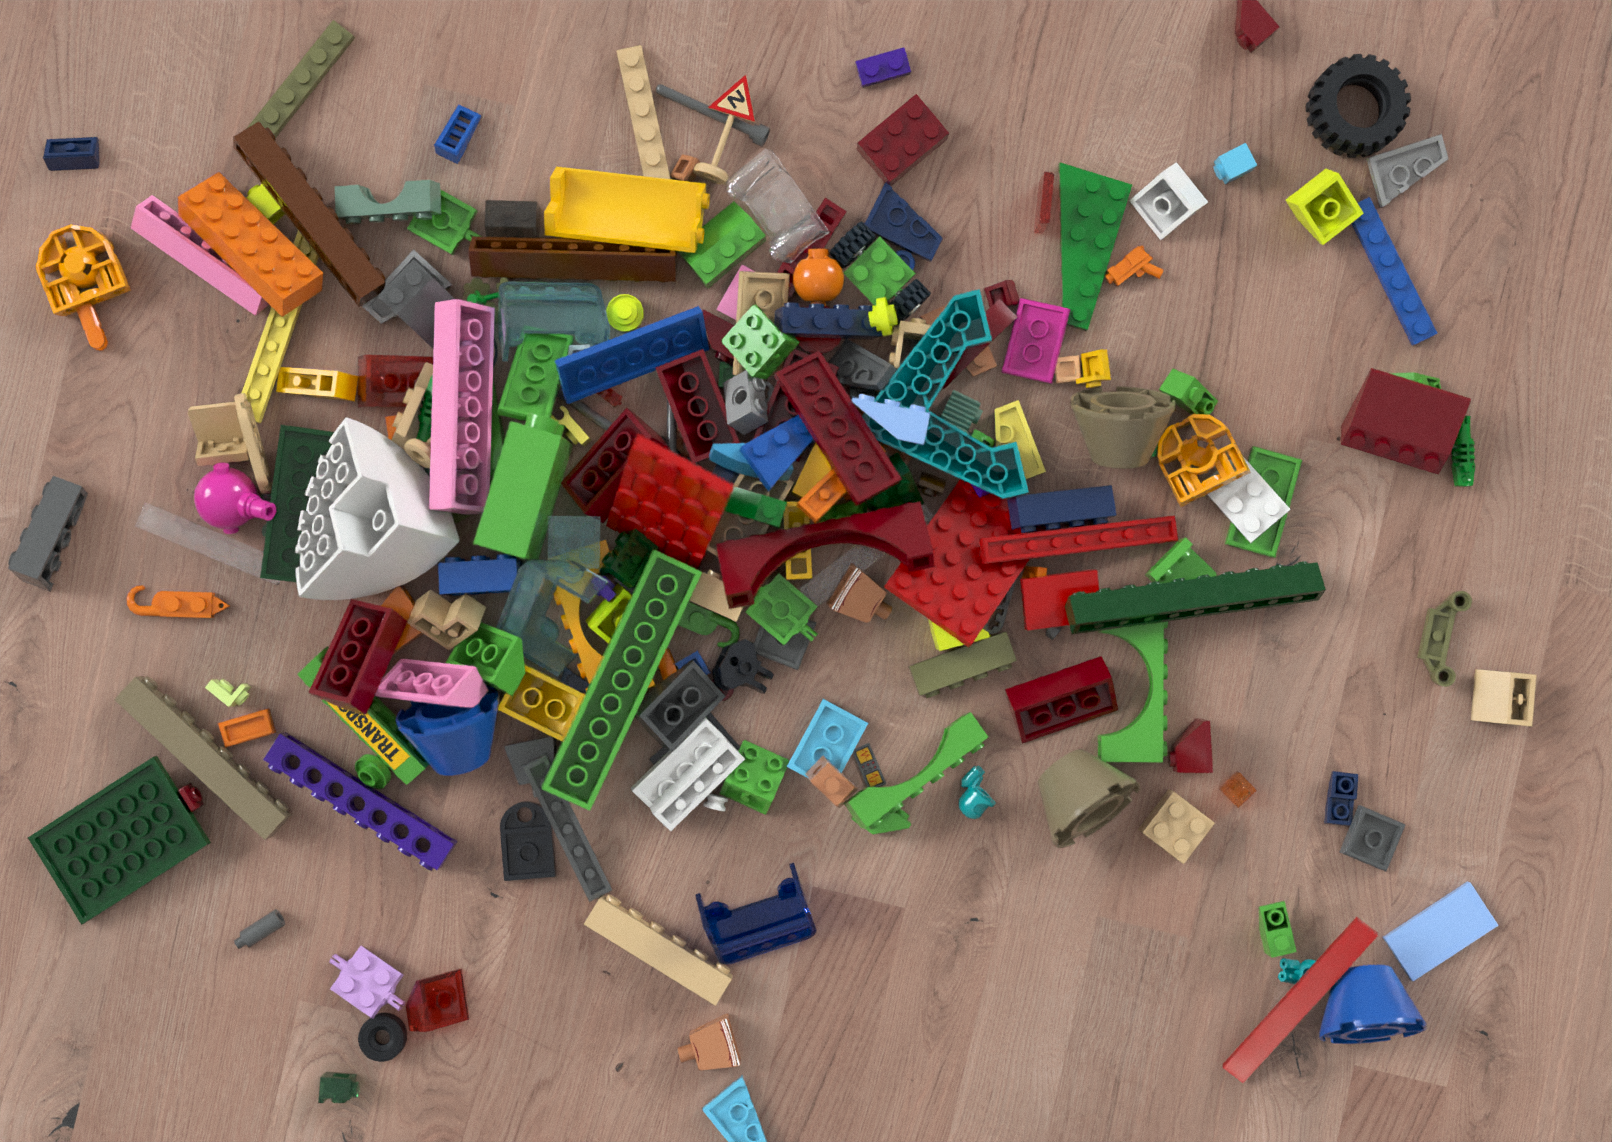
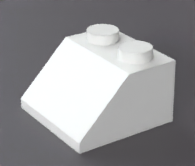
[1129,162,1208,240]

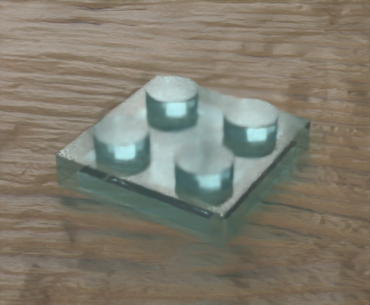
[547,516,601,569]

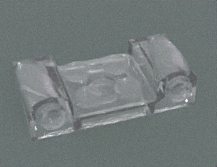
[726,148,829,263]

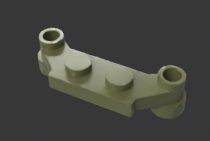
[1417,591,1472,687]

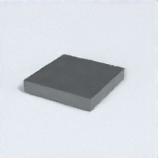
[754,620,816,670]
[1339,805,1406,872]

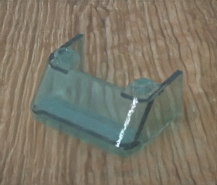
[498,282,610,362]
[496,560,608,677]

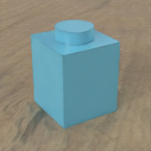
[1214,143,1257,184]

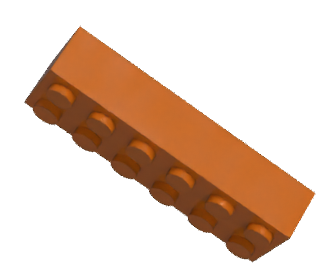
[178,172,323,317]

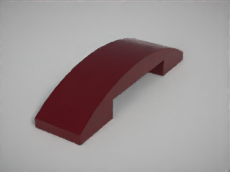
[776,197,847,298]
[943,299,1017,389]

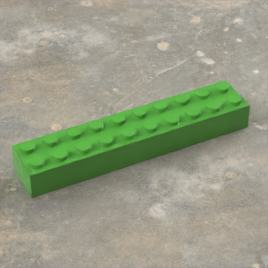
[542,550,702,811]

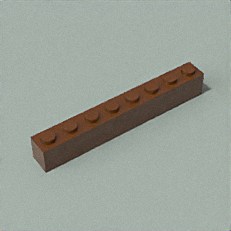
[233,121,386,307]
[468,236,677,283]

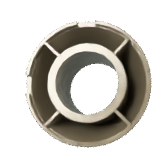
[1070,386,1175,469]
[1038,749,1140,848]

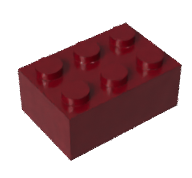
[857,94,949,186]

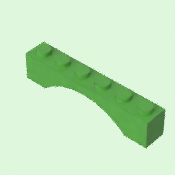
[843,712,988,829]

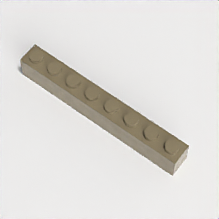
[114,676,292,840]

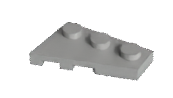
[362,249,452,324]

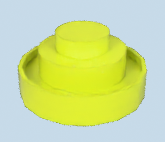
[606,294,644,332]
[868,297,898,336]

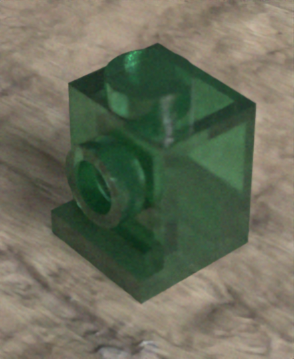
[318,1072,360,1103]

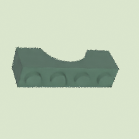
[335,180,441,224]

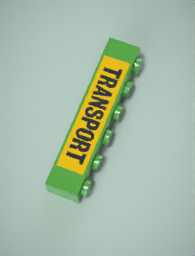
[297,647,429,785]

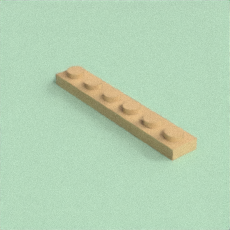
[616,45,670,179]

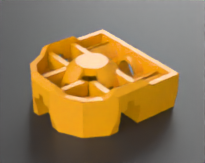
[36,224,131,316]
[1158,414,1251,507]

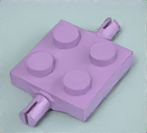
[329,946,405,1018]

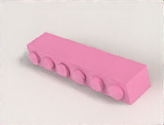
[131,195,269,316]

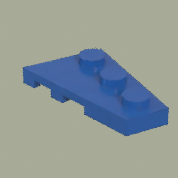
[740,415,814,492]

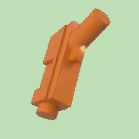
[1104,246,1164,287]

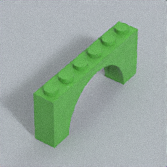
[1098,621,1168,762]

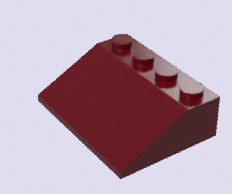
[1341,368,1471,475]

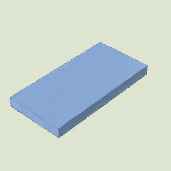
[1383,881,1499,981]

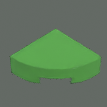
[971,429,996,448]

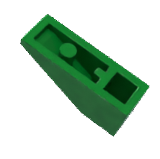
[724,487,787,528]

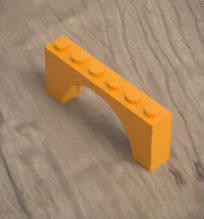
[544,540,655,690]

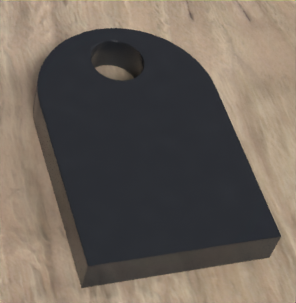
[500,801,556,881]

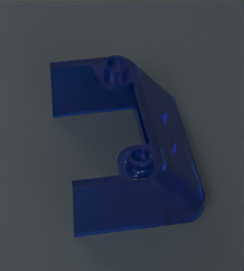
[695,863,817,965]

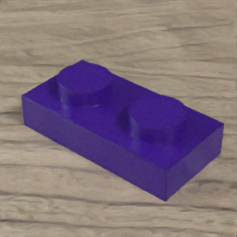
[855,47,911,88]

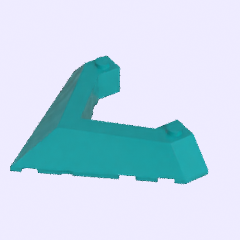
[862,289,1029,499]

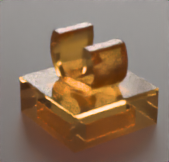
[1219,771,1257,808]

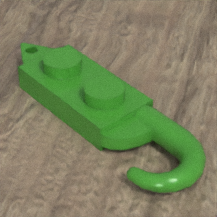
[678,601,740,648]

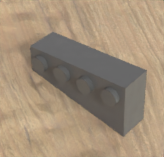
[8,476,88,592]

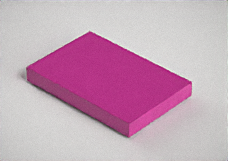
[1002,298,1070,384]

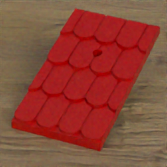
[606,434,734,570]

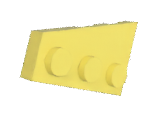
[994,400,1046,479]

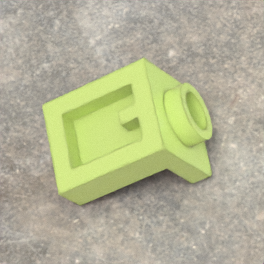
[205,679,251,707]

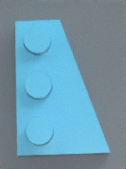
[702,1075,767,1142]

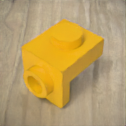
[1076,349,1111,388]

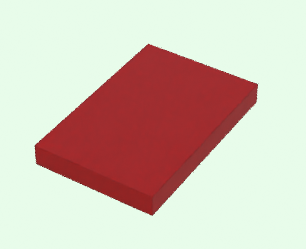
[1020,569,1099,631]

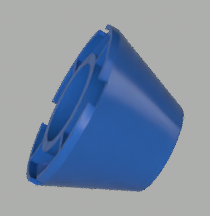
[396,684,499,776]
[1319,965,1427,1044]

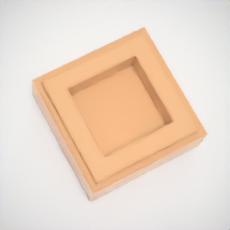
[1054,355,1081,384]

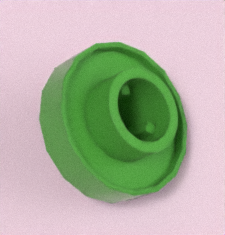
[355,754,391,789]

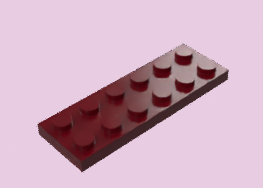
[774,351,902,506]

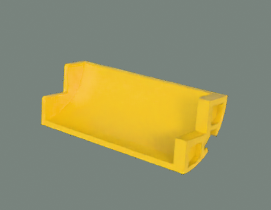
[544,167,710,253]

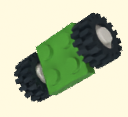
[829,221,931,325]

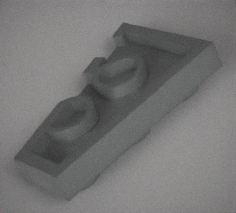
[828,339,897,390]

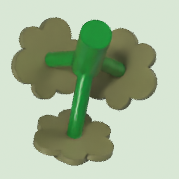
[463,277,516,325]

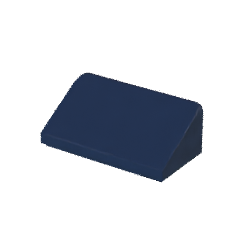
[43,137,100,171]

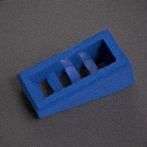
[434,104,481,164]

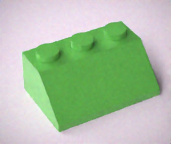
[677,201,766,289]
[446,622,525,696]

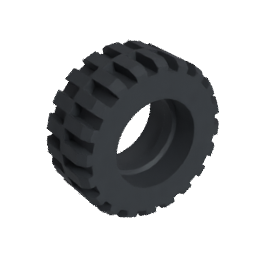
[1306,54,1411,158]

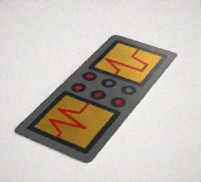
[853,743,886,787]

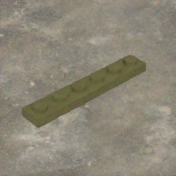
[246,20,355,138]

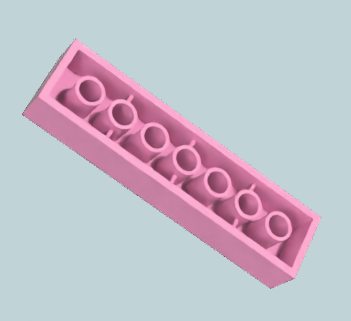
[429,299,495,515]

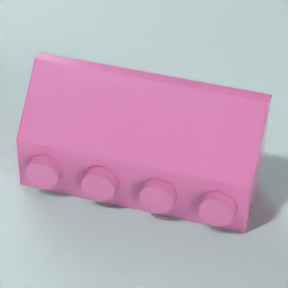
[375,659,488,708]

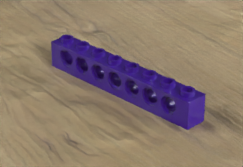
[263,732,458,871]

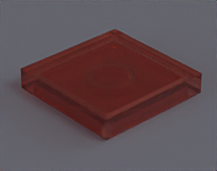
[1034,172,1054,233]

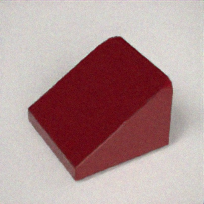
[984,280,1020,308]

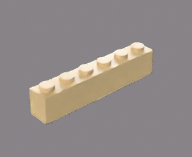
[584,894,733,1006]

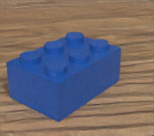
[438,554,525,596]

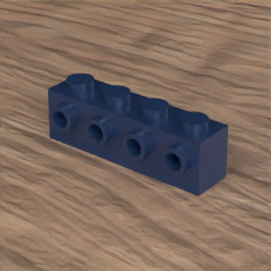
[774,303,882,340]
[1007,485,1117,533]

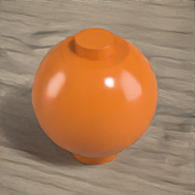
[793,249,844,306]

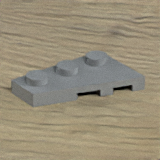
[1366,134,1448,207]

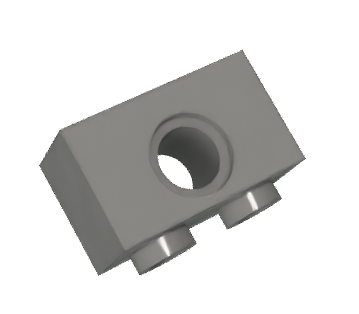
[723,370,768,435]

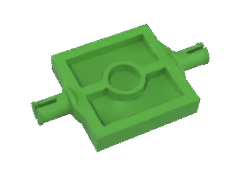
[407,189,483,255]
[746,573,818,646]

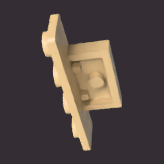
[392,362,433,452]

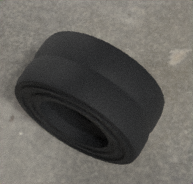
[358,1012,407,1062]

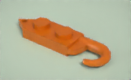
[126,585,230,618]

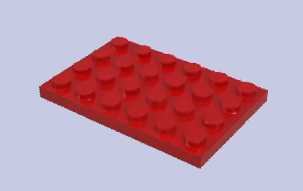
[884,479,1045,648]

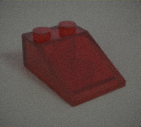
[358,355,433,408]

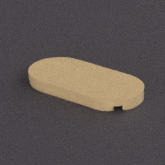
[234,393,272,494]

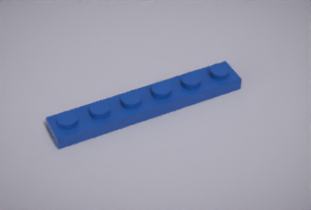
[1351,197,1438,346]

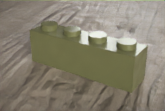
[908,631,1017,698]

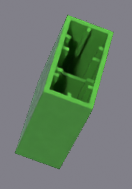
[474,412,573,562]

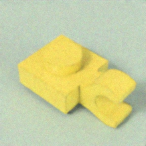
[551,406,591,446]

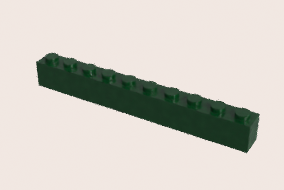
[1065,561,1326,635]

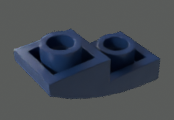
[1324,771,1358,826]

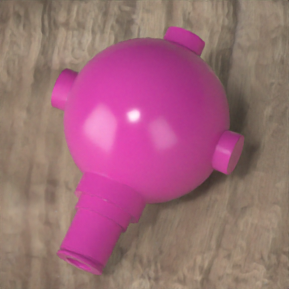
[194,463,276,534]

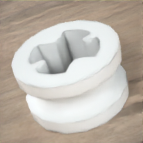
[703,793,728,811]

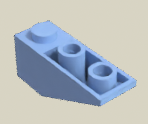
[852,394,930,445]

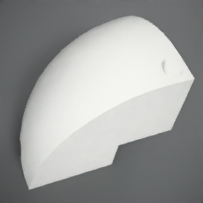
[295,417,459,600]

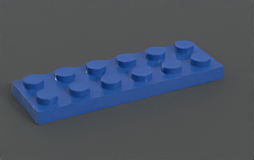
[555,306,709,404]

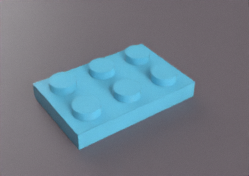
[787,699,868,778]

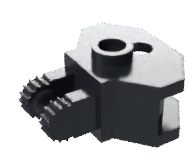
[712,639,774,694]

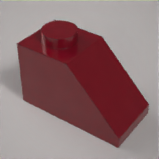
[1235,0,1280,53]
[702,309,734,364]

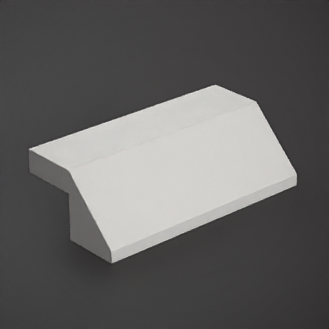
[631,717,745,831]

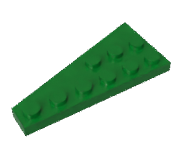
[1058,162,1132,331]

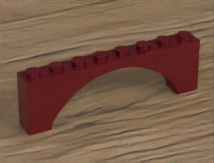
[716,502,935,609]

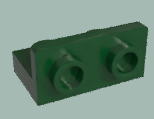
[599,529,659,588]

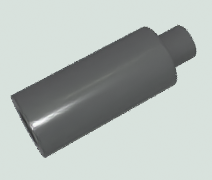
[234,909,285,949]

